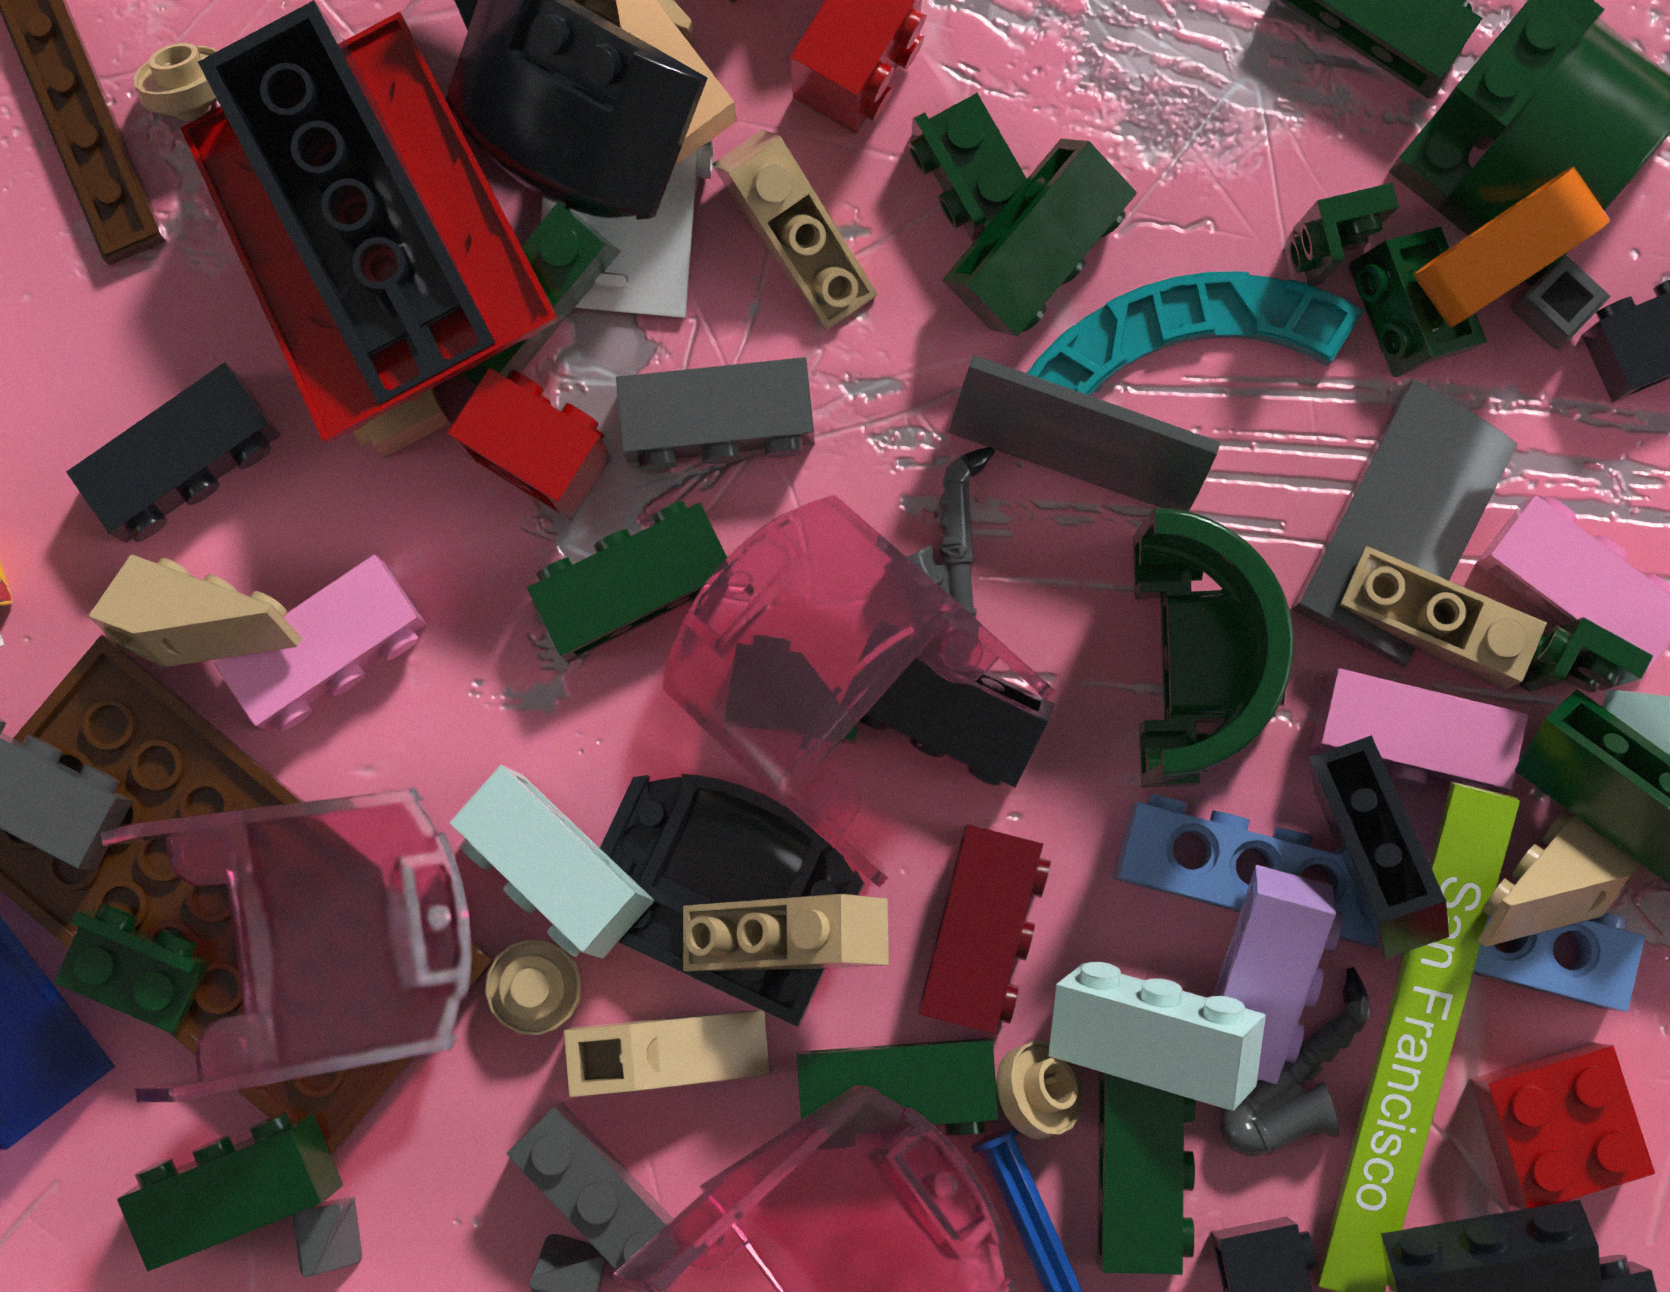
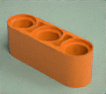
[1413,167,1611,328]

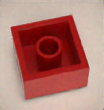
[790,0,927,134]
[447,367,612,521]
[1469,1042,1655,1209]

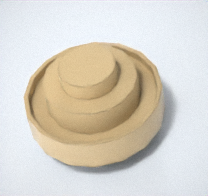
[134,43,217,120]
[485,939,583,1035]
[996,1040,1083,1140]

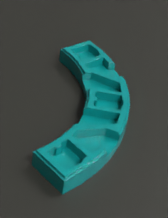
[1027,271,1364,396]

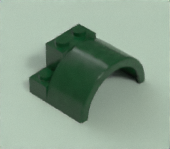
[1388,0,1670,286]
[1133,508,1294,787]

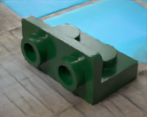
[907,93,1027,241]
[1289,182,1399,286]
[1349,226,1487,377]
[1520,617,1653,693]
[54,903,211,1034]

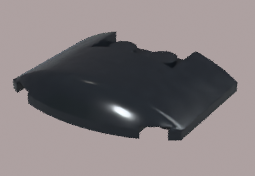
[446,0,708,220]
[600,774,865,1027]

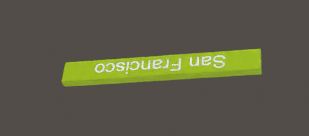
[1316,781,1520,1292]

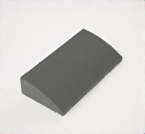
[949,355,1221,512]
[1291,379,1518,667]

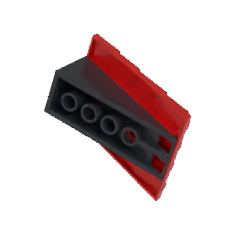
[180,0,559,444]

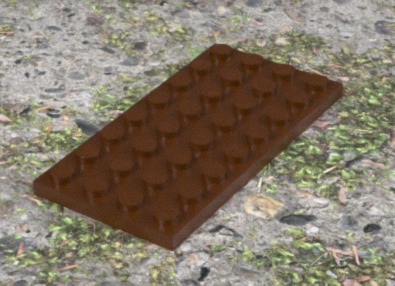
[0,635,494,1158]

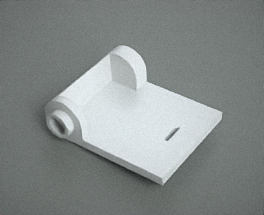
[541,140,714,318]

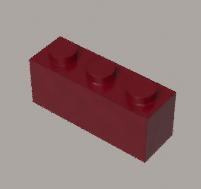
[917,824,1051,1035]

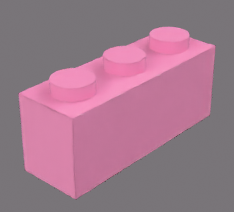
[1475,495,1670,673]
[213,554,427,732]
[1310,668,1528,793]

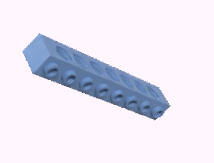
[1112,794,1645,1012]

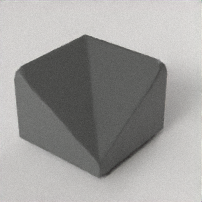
[1510,255,1611,350]
[293,1197,362,1277]
[529,1234,607,1292]

